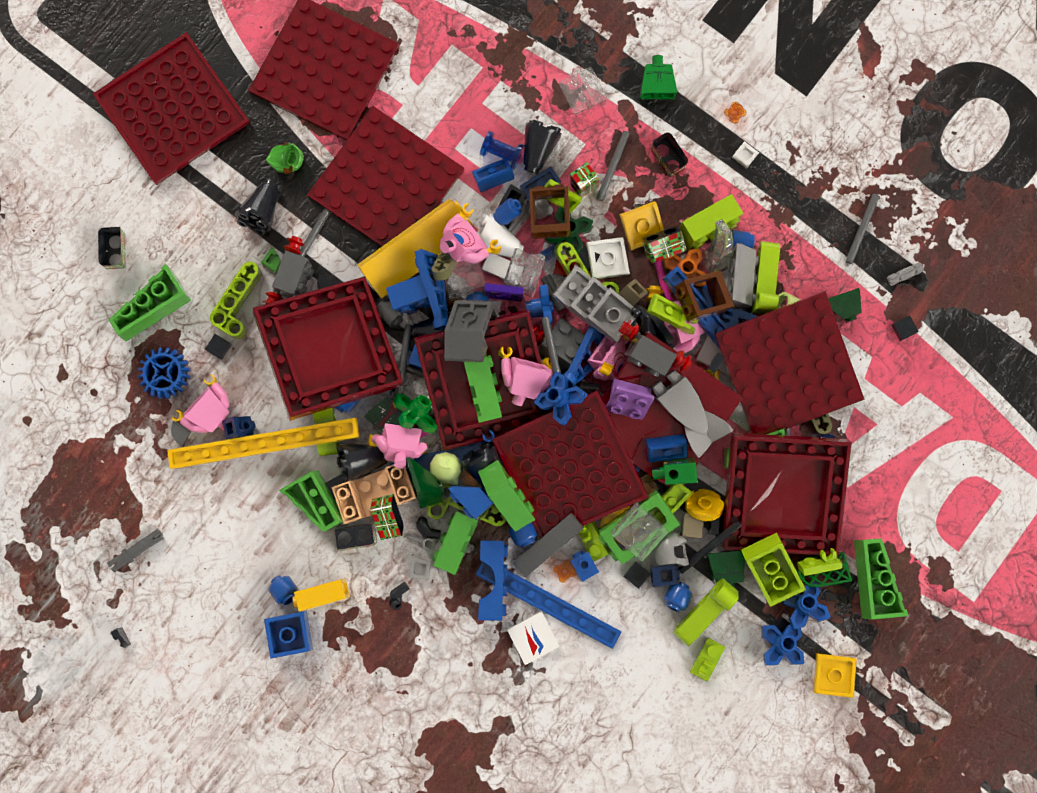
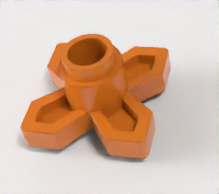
[663,248,706,293]

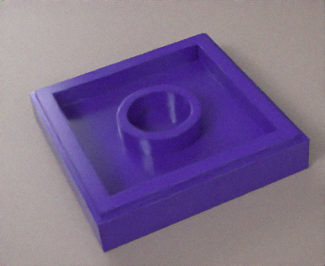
[485,283,524,302]

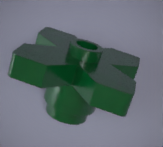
[545,207,593,255]

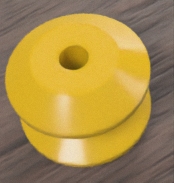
[644,286,664,303]

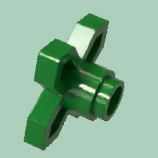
[393,393,437,434]

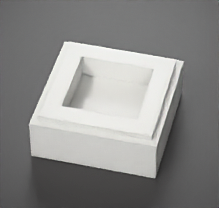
[732,141,759,169]

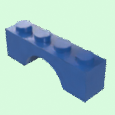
[478,540,508,621]

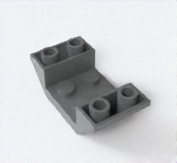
[444,299,502,363]

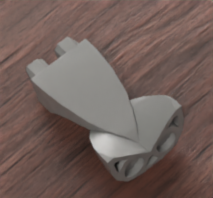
[651,369,733,458]

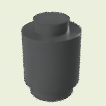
[376,299,404,327]

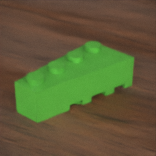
[109,263,191,341]
[854,539,909,619]

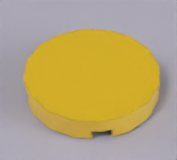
[685,489,724,521]

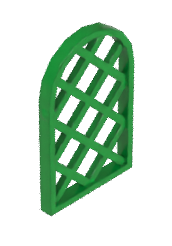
[798,552,852,587]

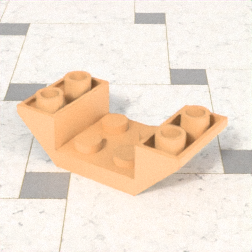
[332,464,417,524]

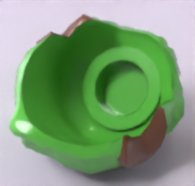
[266,142,304,174]

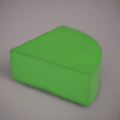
[261,247,281,274]

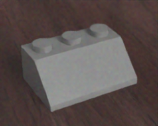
[727,243,759,309]

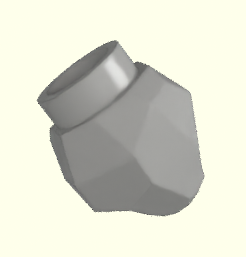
[525,199,553,220]

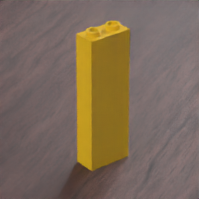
[357,199,473,299]

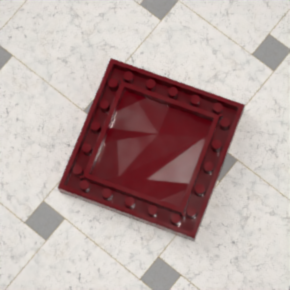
[253,276,403,421]
[414,309,553,451]
[602,332,743,487]
[721,433,852,556]

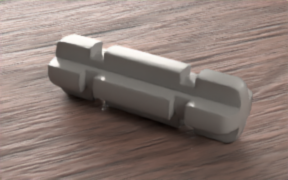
[887,262,924,286]

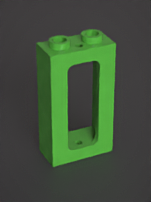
[598,490,680,564]

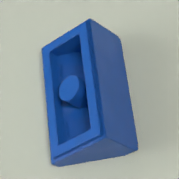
[472,158,514,192]
[646,434,687,463]

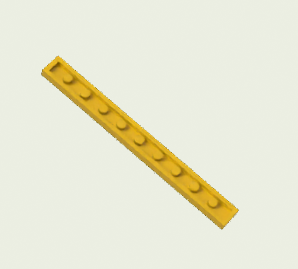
[167,418,360,469]

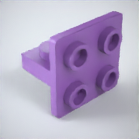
[606,379,654,420]

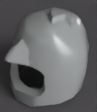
[653,531,689,566]

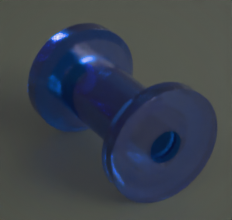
[480,131,524,170]

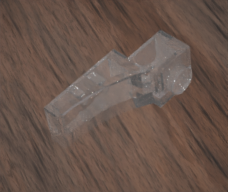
[703,219,734,273]

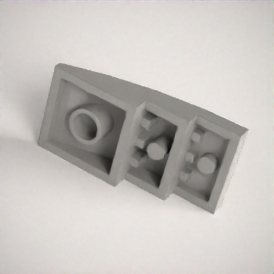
[552,265,635,342]

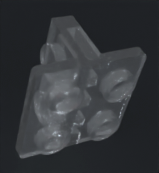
[559,66,607,115]
[504,248,546,297]

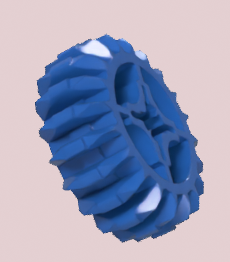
[137,347,191,399]

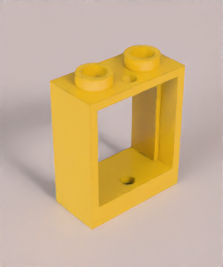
[293,578,350,612]

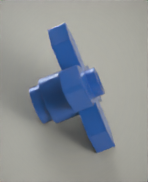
[525,284,554,325]
[534,371,587,425]
[782,581,830,630]
[761,625,804,666]

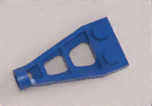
[415,249,448,330]
[564,326,605,388]

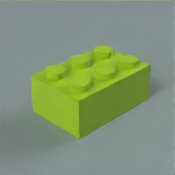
[679,194,744,250]
[741,533,806,607]

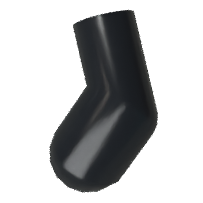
[630,305,651,332]
[416,517,441,540]
[389,581,410,610]

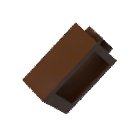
[529,184,571,239]
[674,270,734,322]

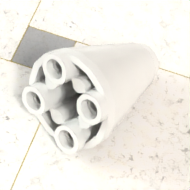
[476,213,524,259]

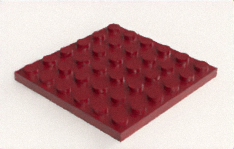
[248,0,400,141]
[93,32,250,185]
[307,105,465,247]
[714,291,865,435]
[492,390,648,539]

